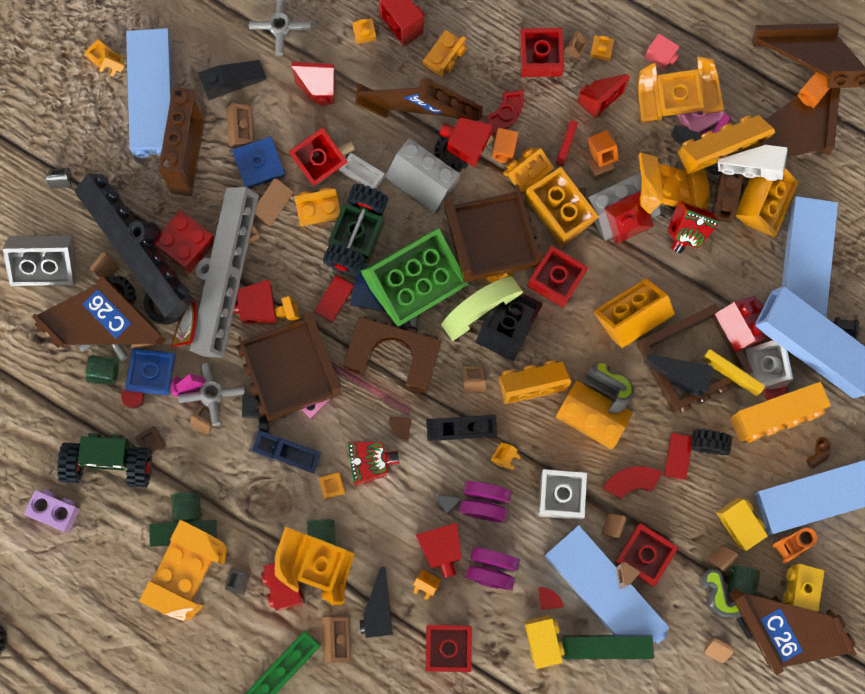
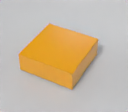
[84,39,112,68]
[319,472,346,500]

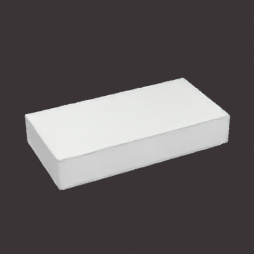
[339,152,386,189]

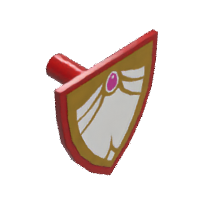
[171,298,198,348]

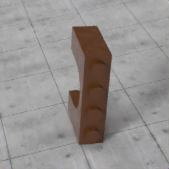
[343,316,441,394]

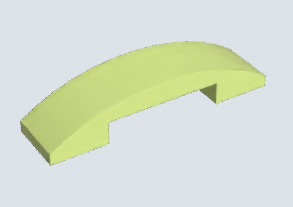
[441,276,523,341]

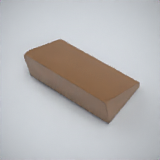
[226,103,254,147]
[254,178,294,227]
[322,616,351,663]

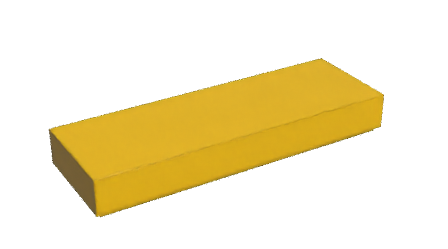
[701,349,765,396]

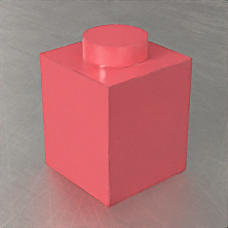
[645,33,680,71]

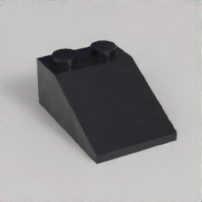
[475,293,543,362]

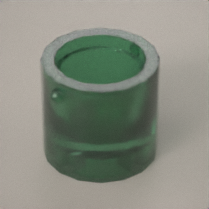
[86,355,119,385]
[171,492,203,522]
[306,519,336,546]
[727,566,761,596]

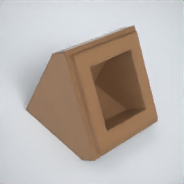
[563,30,588,59]
[616,562,640,589]

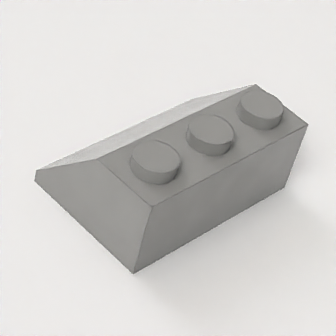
[384,138,460,214]
[587,172,661,241]
[3,235,76,286]

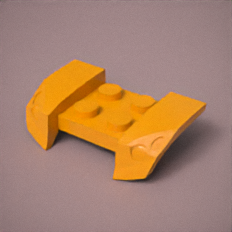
[637,56,724,123]
[639,152,710,214]
[139,520,227,621]
[275,527,355,605]

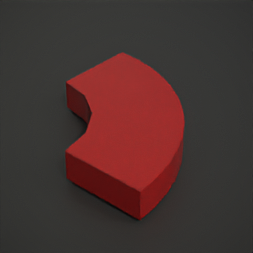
[486,90,524,136]
[602,466,662,499]

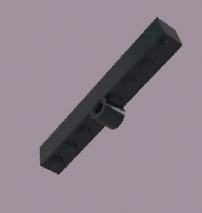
[74,173,194,318]

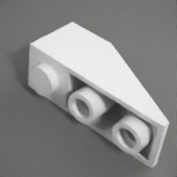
[718,145,787,181]

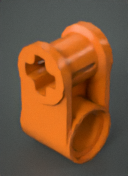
[772,528,817,564]

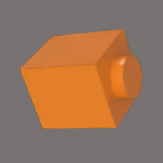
[797,72,830,109]
[492,128,519,163]
[588,130,619,168]

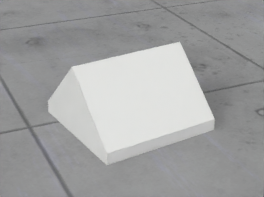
[746,340,793,390]

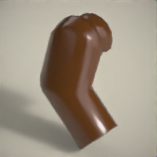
[806,437,830,469]

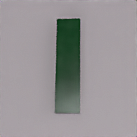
[562,635,655,659]

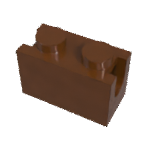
[711,173,743,223]

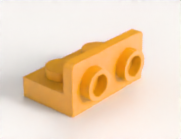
[423,30,467,77]
[502,147,555,192]
[294,187,340,226]

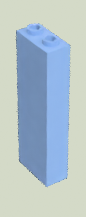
[126,28,173,158]
[782,196,838,317]
[755,286,865,398]
[754,460,865,536]
[544,525,669,643]

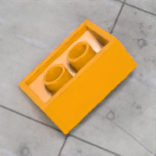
[525,167,599,247]
[736,168,799,237]
[593,278,675,348]
[498,360,571,405]
[555,380,633,450]

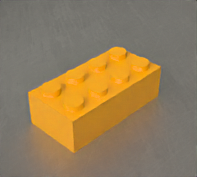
[730,382,831,443]

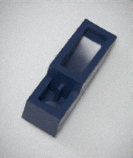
[248,430,321,474]

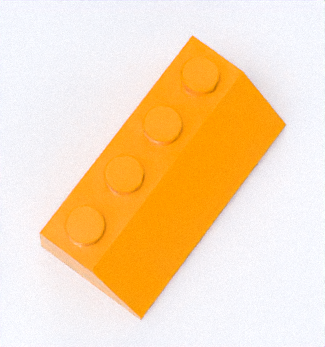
[678,115,775,175]

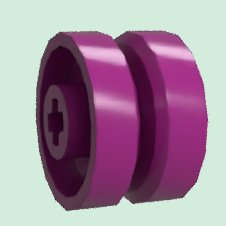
[459,481,512,523]
[465,547,520,591]

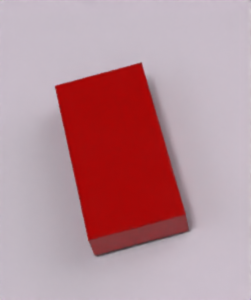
[556,120,578,167]
[314,275,354,323]
[664,433,692,480]

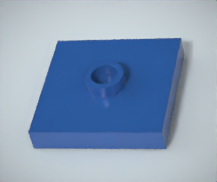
[232,137,285,189]
[125,348,176,395]

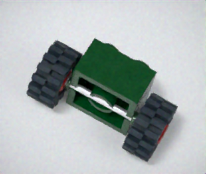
[323,184,389,276]
[57,433,152,488]

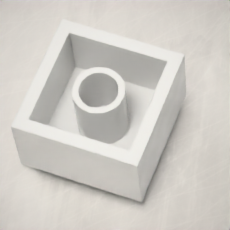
[538,469,587,520]

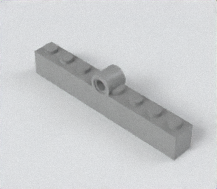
[190,187,259,358]

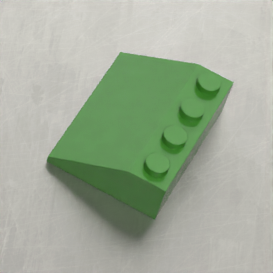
[360,228,469,326]

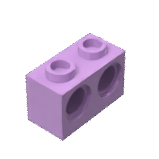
[24,489,80,533]

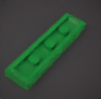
[245,630,321,694]

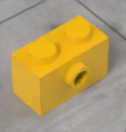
[716,498,768,551]
[783,564,825,612]
[524,615,565,669]

